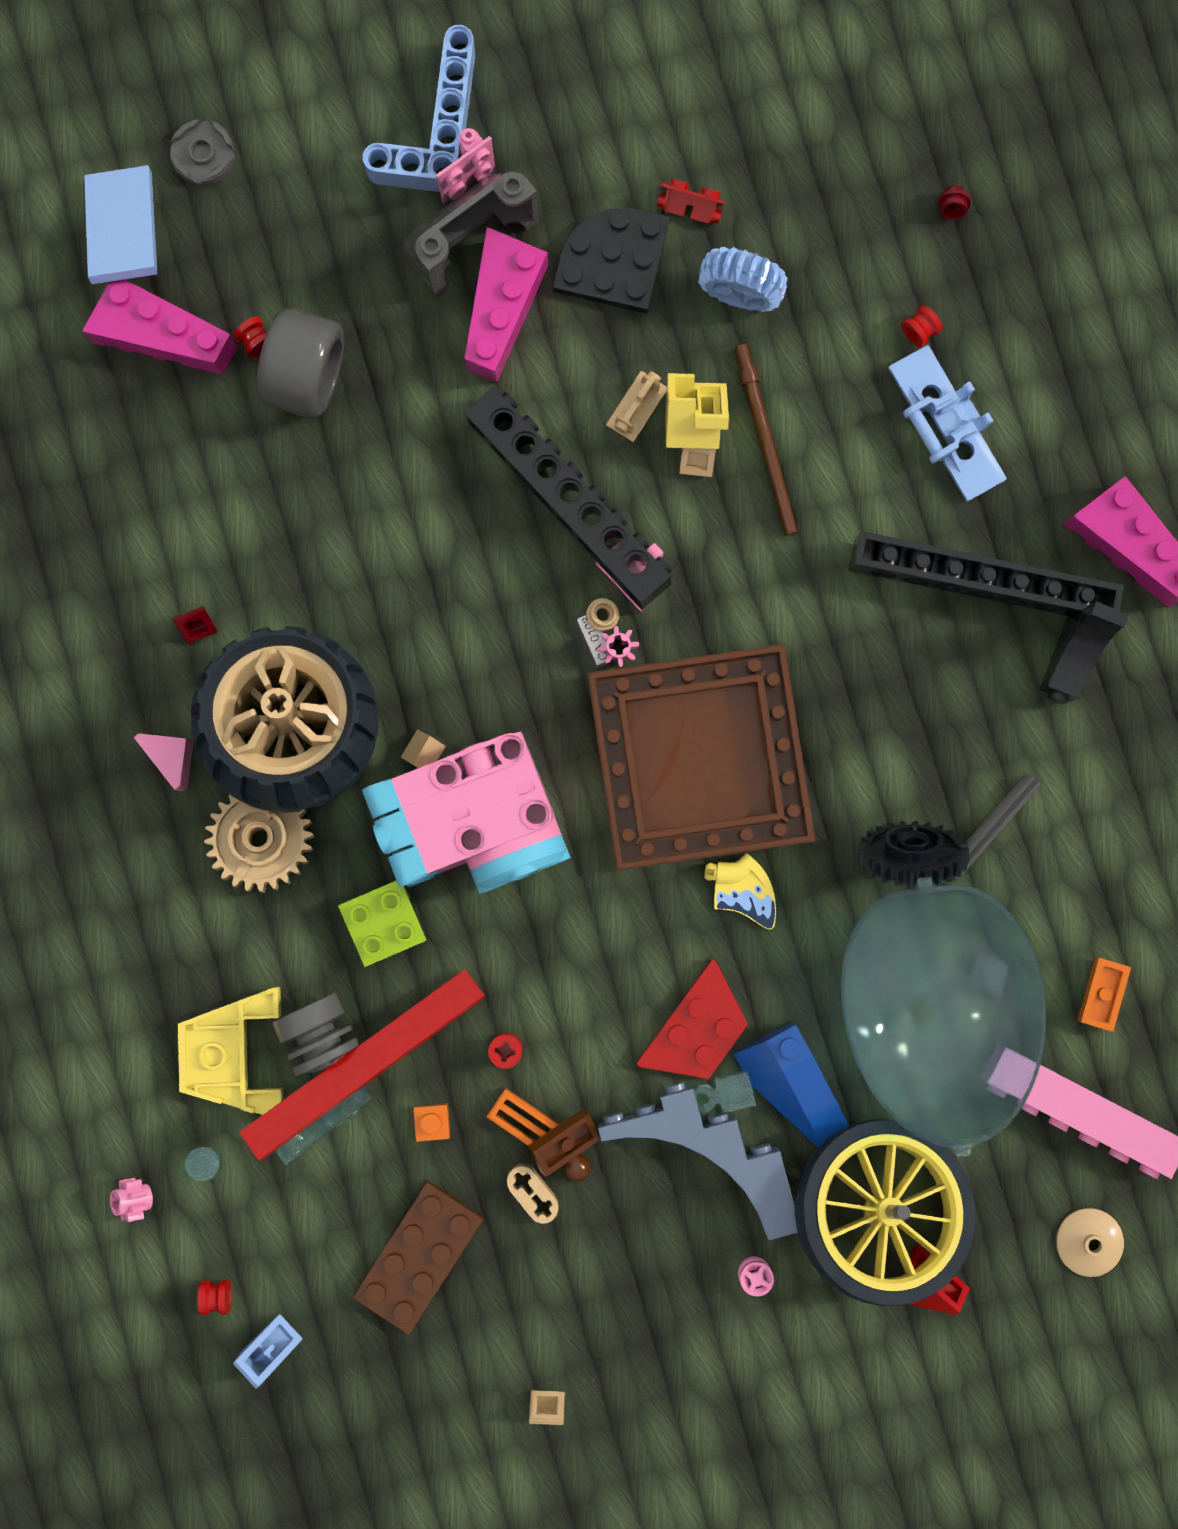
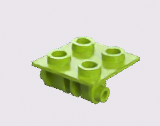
[338,881,427,967]

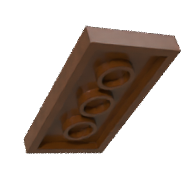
[353,1180,484,1335]

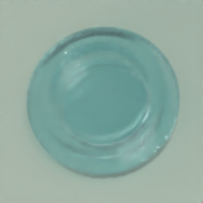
[185,1146,220,1181]

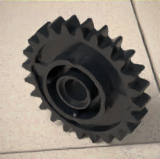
[858,821,969,888]

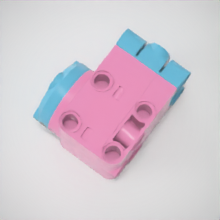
[362,732,571,894]

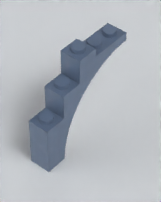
[598,1082,798,1240]

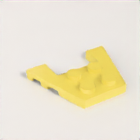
[178,987,284,1115]

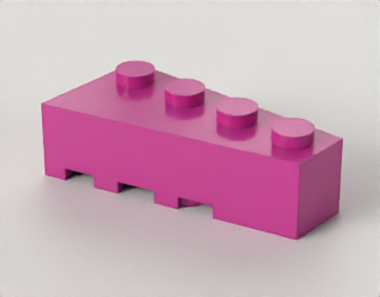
[465,227,548,383]
[82,279,238,375]
[1062,476,1178,607]

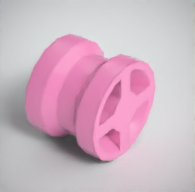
[738,1256,774,1297]

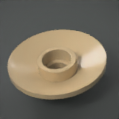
[1056,1208,1124,1277]

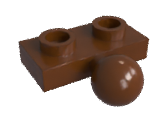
[527,1109,601,1181]

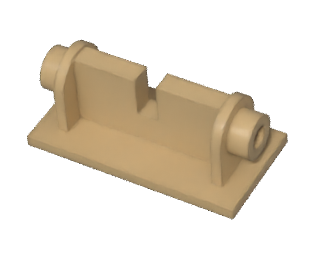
[606,371,667,443]

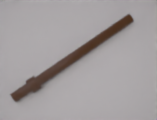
[735,344,798,536]

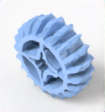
[698,247,788,312]

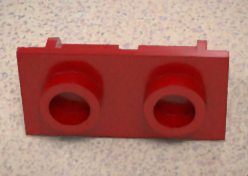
[657,178,726,225]

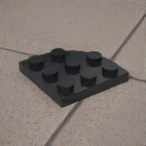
[553,208,670,314]

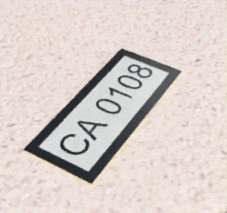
[572,612,614,670]

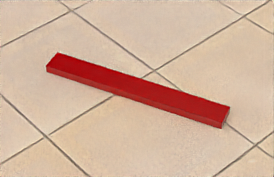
[239,969,485,1162]

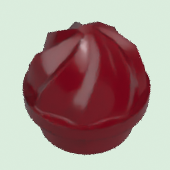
[938,184,971,220]

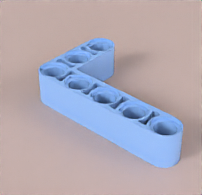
[363,25,475,192]

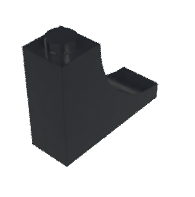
[1039,602,1129,704]

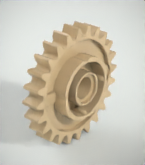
[204,795,314,893]

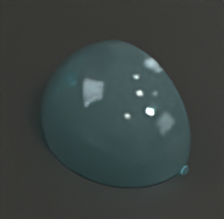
[841,878,1046,1157]

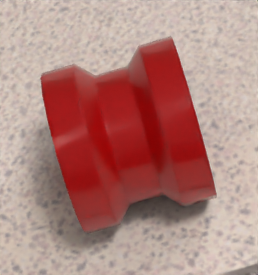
[901,305,943,348]
[233,316,267,359]
[488,1033,523,1069]
[197,1279,232,1316]

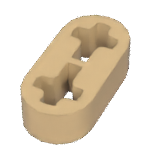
[507,1164,559,1224]

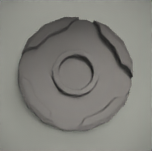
[170,119,236,186]

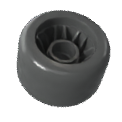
[257,308,344,418]

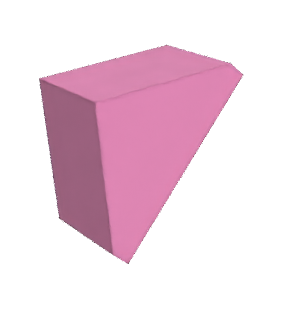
[134,733,194,792]

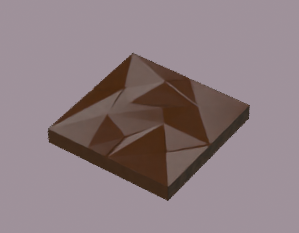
[587,644,815,871]

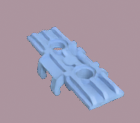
[888,345,1007,502]

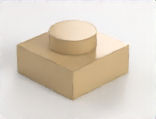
[679,448,716,477]

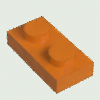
[1077,957,1131,1032]

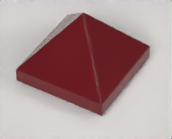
[173,606,218,645]

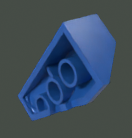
[733,1022,849,1148]

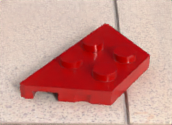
[636,959,748,1079]

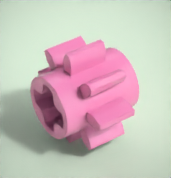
[598,626,639,668]
[110,1178,153,1222]

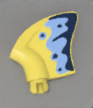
[704,853,776,929]

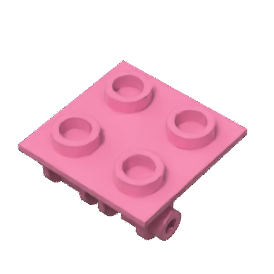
[436,128,495,204]

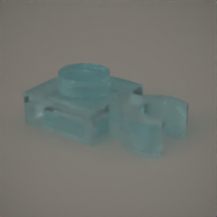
[694,1070,757,1113]

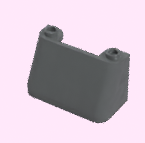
[402,172,539,298]

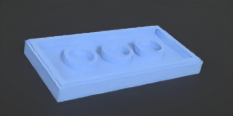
[84,165,157,284]

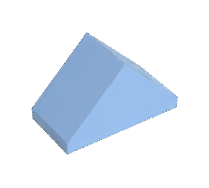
[233,1314,303,1389]

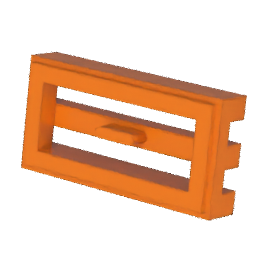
[486,1088,559,1145]

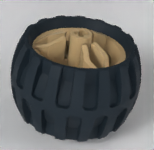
[190,626,378,813]

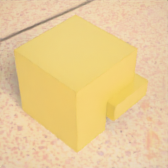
[665,373,729,449]

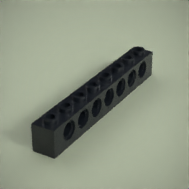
[464,386,672,610]
[848,531,1124,616]

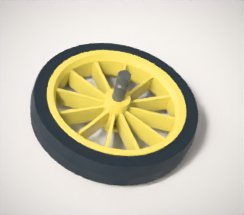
[795,1119,976,1306]

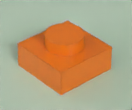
[413,1103,451,1142]

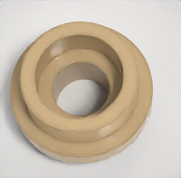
[586,598,619,632]

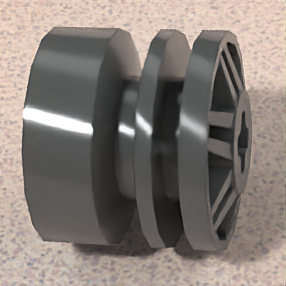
[270,993,360,1076]

